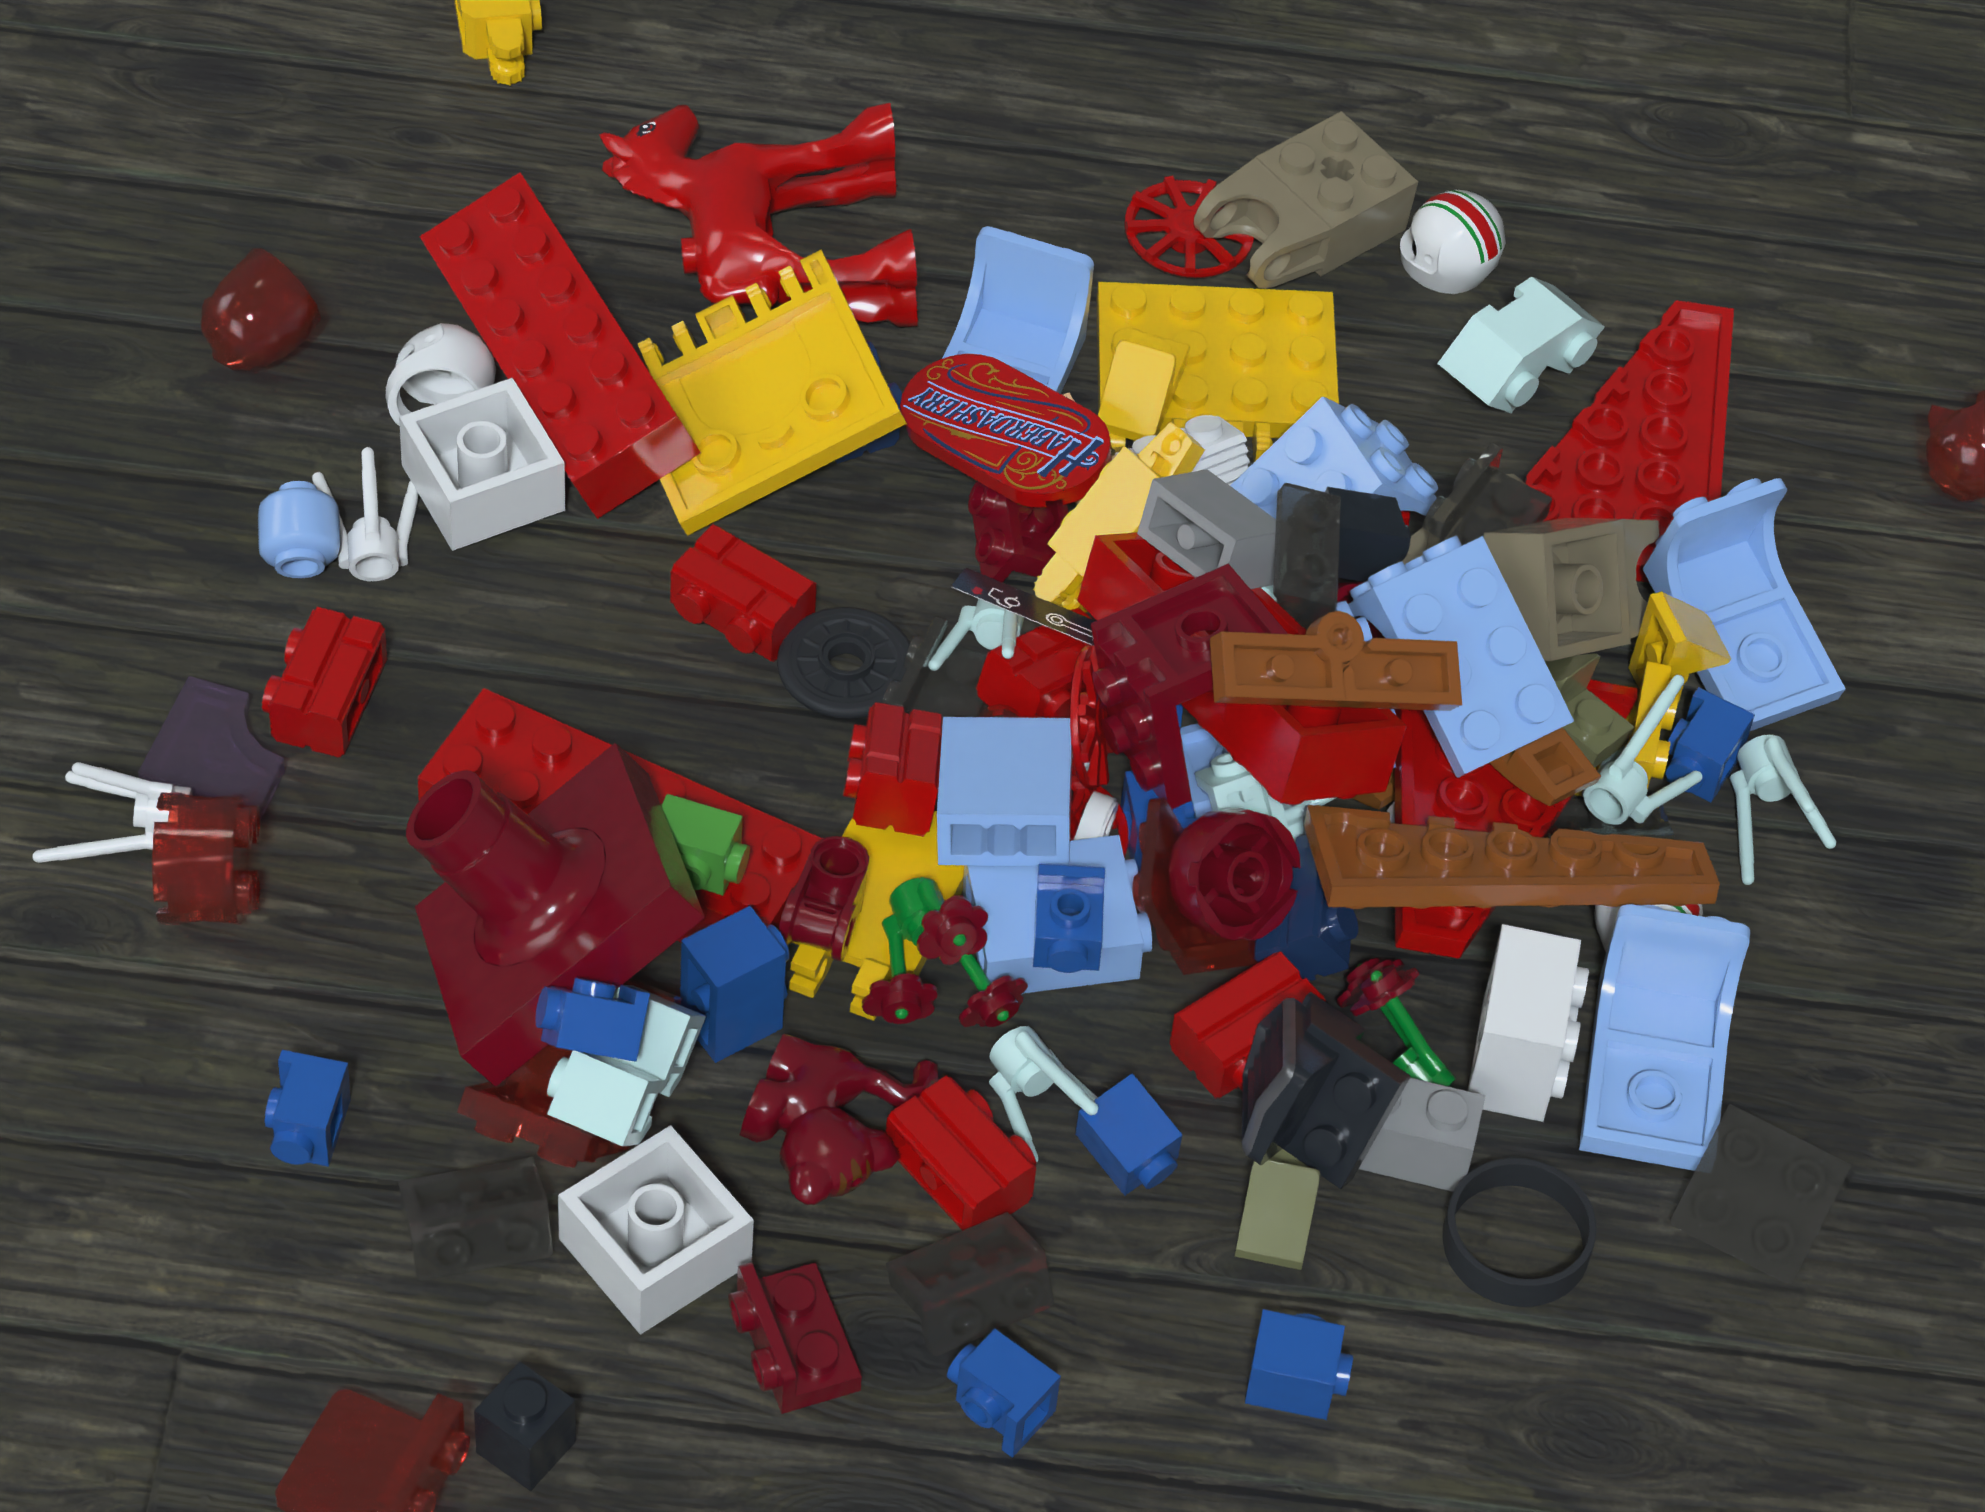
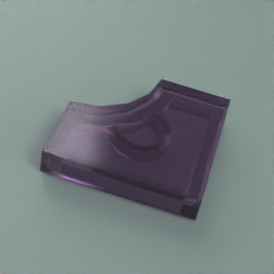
[138,676,285,820]

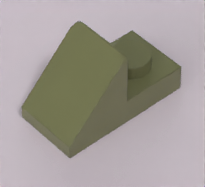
[1545,654,1634,768]
[1234,1149,1321,1270]

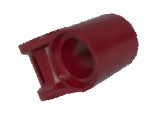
[779,836,869,962]

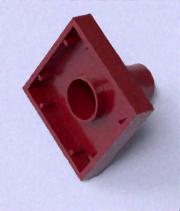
[406,743,705,1087]

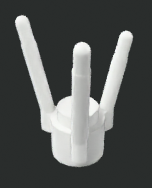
[312,447,419,581]
[33,762,192,863]

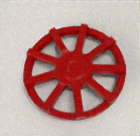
[1124,175,1254,278]
[1070,645,1114,790]

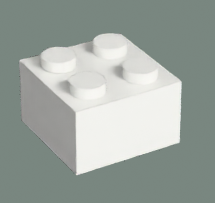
[399,378,565,551]
[1468,924,1589,1122]
[558,1125,754,1335]

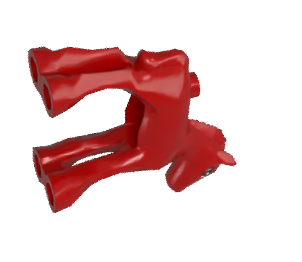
[599,103,918,327]

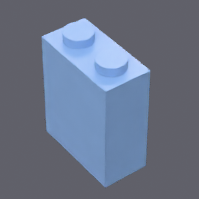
[937,717,1072,866]
[963,835,1152,994]

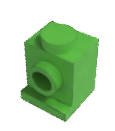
[661,794,750,895]

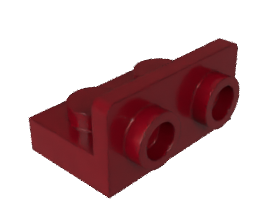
[968,481,1068,582]
[728,1262,862,1414]

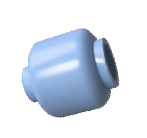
[258,481,340,578]

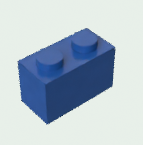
[680,906,789,1063]

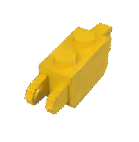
[454,0,542,86]
[1032,422,1205,613]

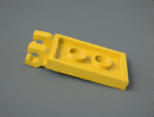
[789,810,964,1021]

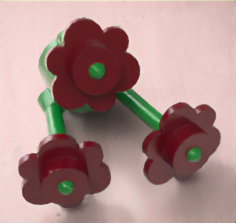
[862,877,1028,1027]
[1337,958,1456,1086]

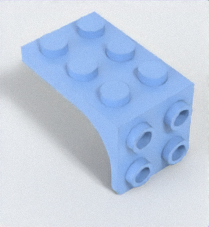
[942,226,1094,394]
[1230,397,1444,551]
[1643,478,1846,731]
[1348,536,1574,778]
[1579,904,1750,1174]

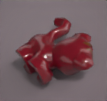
[740,1033,939,1205]

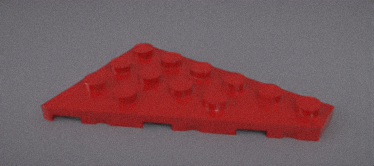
[1508,300,1734,583]
[1394,679,1638,959]

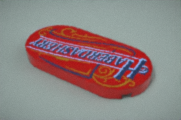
[900,354,1112,507]

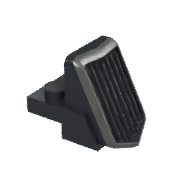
[1242,992,1411,1189]

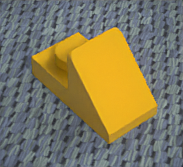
[1098,329,1190,441]
[1629,591,1731,706]

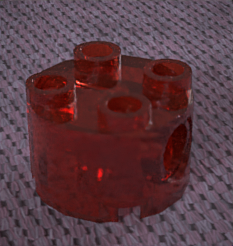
[152,792,260,925]

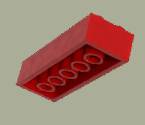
[419,172,701,519]
[1077,532,1407,805]
[418,688,823,942]

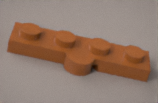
[1210,611,1462,711]

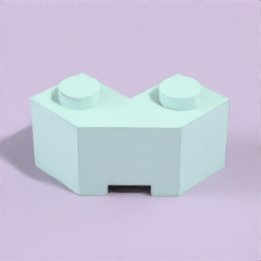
[1438,277,1605,413]
[547,985,706,1146]

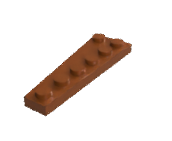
[1304,805,1720,909]

